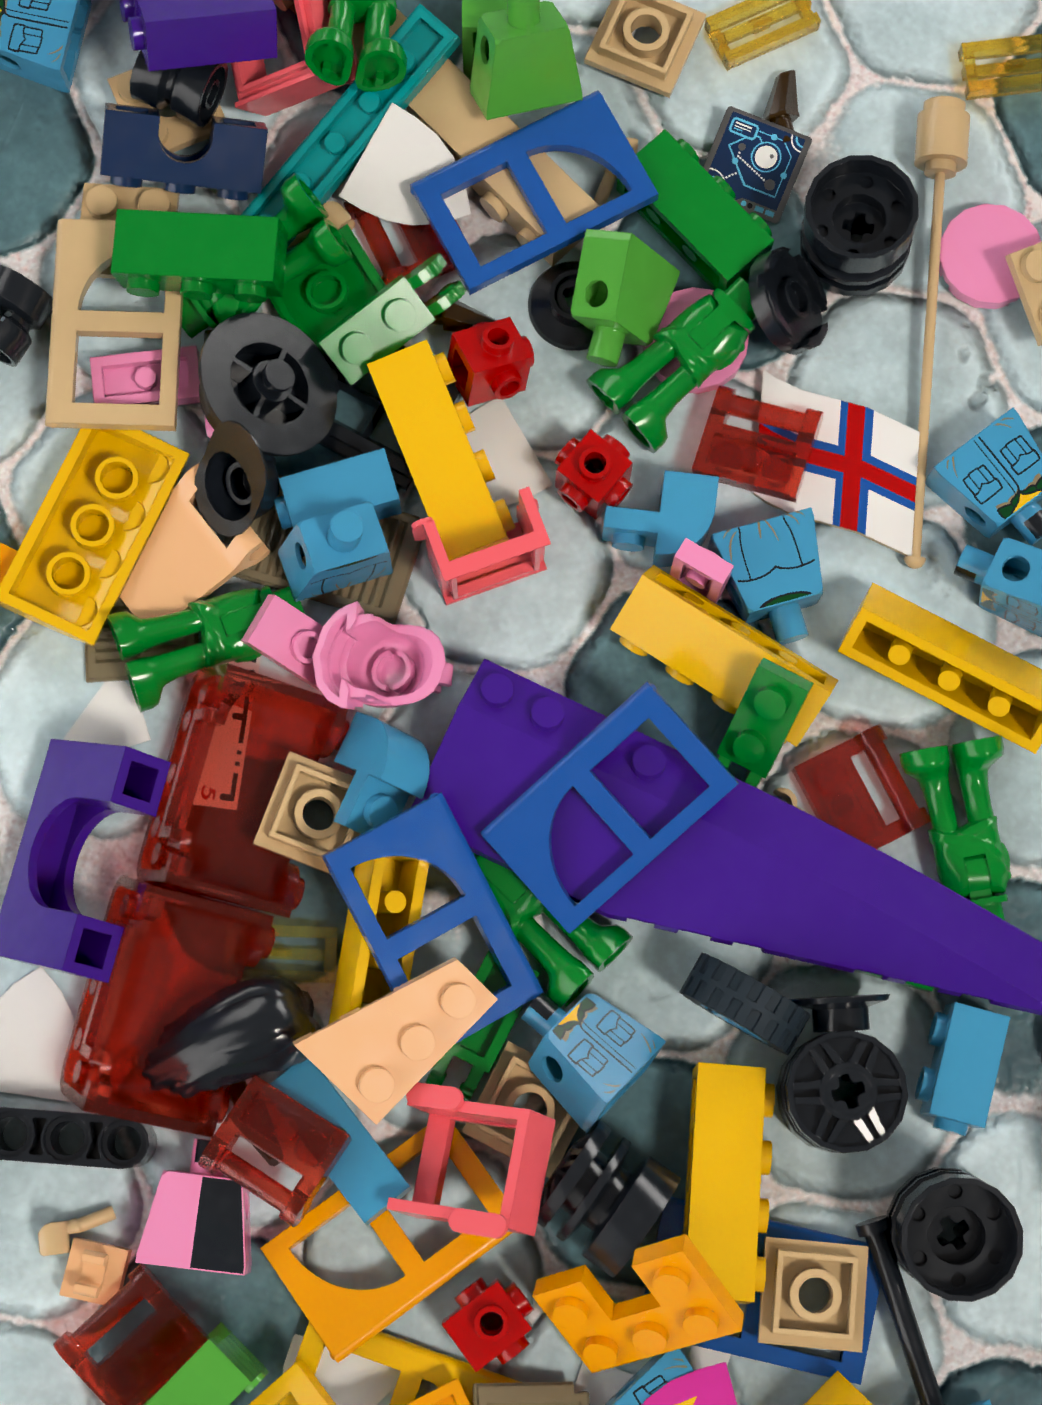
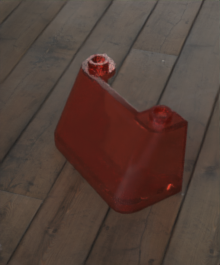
[137,663,349,918]
[60,875,275,1138]

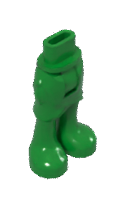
[305,0,407,92]
[182,173,353,338]
[586,277,757,453]
[107,585,305,713]
[899,736,1012,920]
[473,853,633,1010]

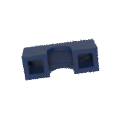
[100,103,268,200]

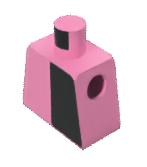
[135,1138,252,1276]

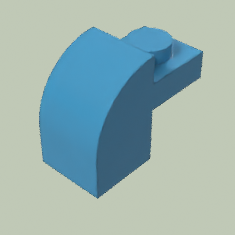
[601,470,719,568]
[334,711,430,834]

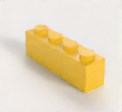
[367,339,516,561]
[610,565,838,747]
[838,582,1042,754]
[328,856,429,1025]
[683,1062,775,1304]

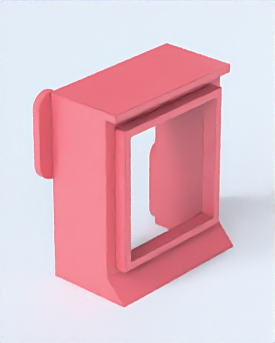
[231,0,358,116]
[411,486,551,606]
[386,1082,556,1239]

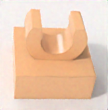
[59,1237,132,1308]

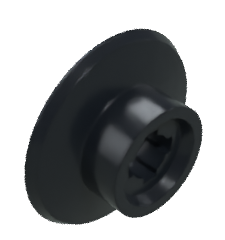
[528,261,593,351]
[789,994,890,1032]

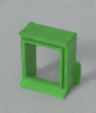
[141,1322,269,1405]

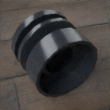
[800,155,919,296]
[776,1030,908,1153]
[537,1120,681,1278]
[886,1167,1023,1302]

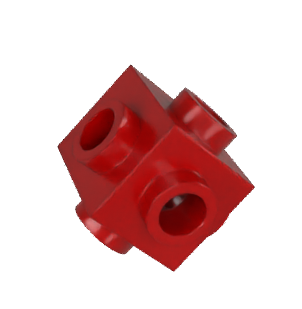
[447,317,534,407]
[554,429,633,520]
[441,1277,534,1372]

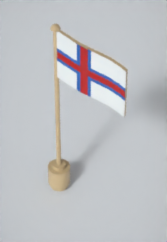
[754,96,970,569]

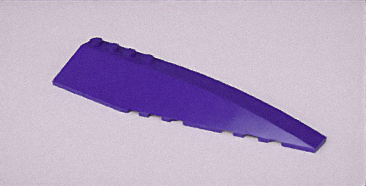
[411,659,1042,1015]

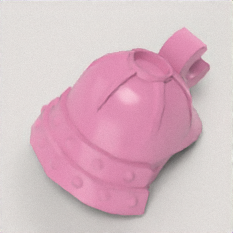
[312,601,453,710]

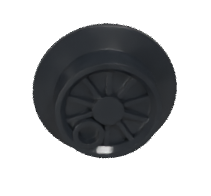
[198,312,337,457]

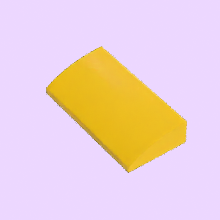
[0,428,190,647]

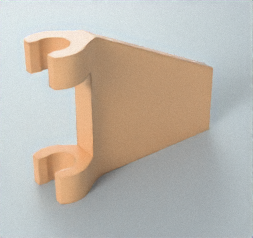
[120,463,271,618]

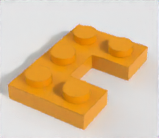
[532,1234,744,1373]

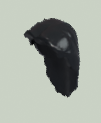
[141,975,322,1099]

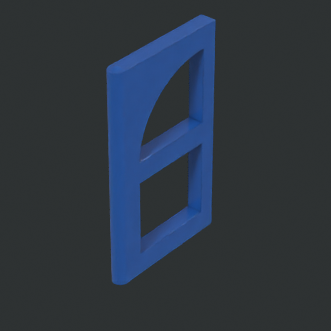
[410,90,659,295]
[480,681,739,934]
[322,792,544,1044]
[644,1197,881,1385]

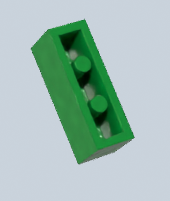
[616,129,774,291]
[111,209,288,303]

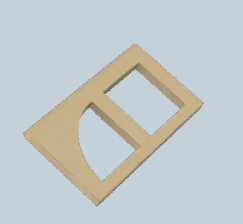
[45,219,183,431]

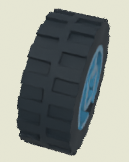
[679,953,811,1055]

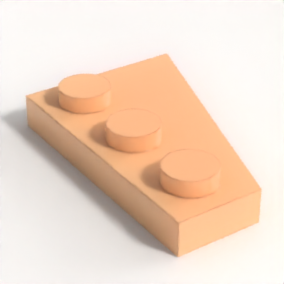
[293,957,498,1125]

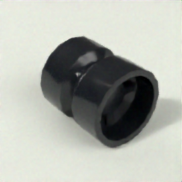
[130,50,228,127]
[0,265,53,367]

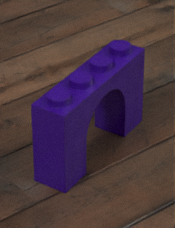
[119,0,278,71]
[0,739,171,983]

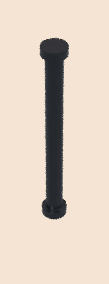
[855,1215,945,1405]

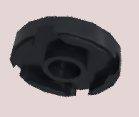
[748,247,828,355]

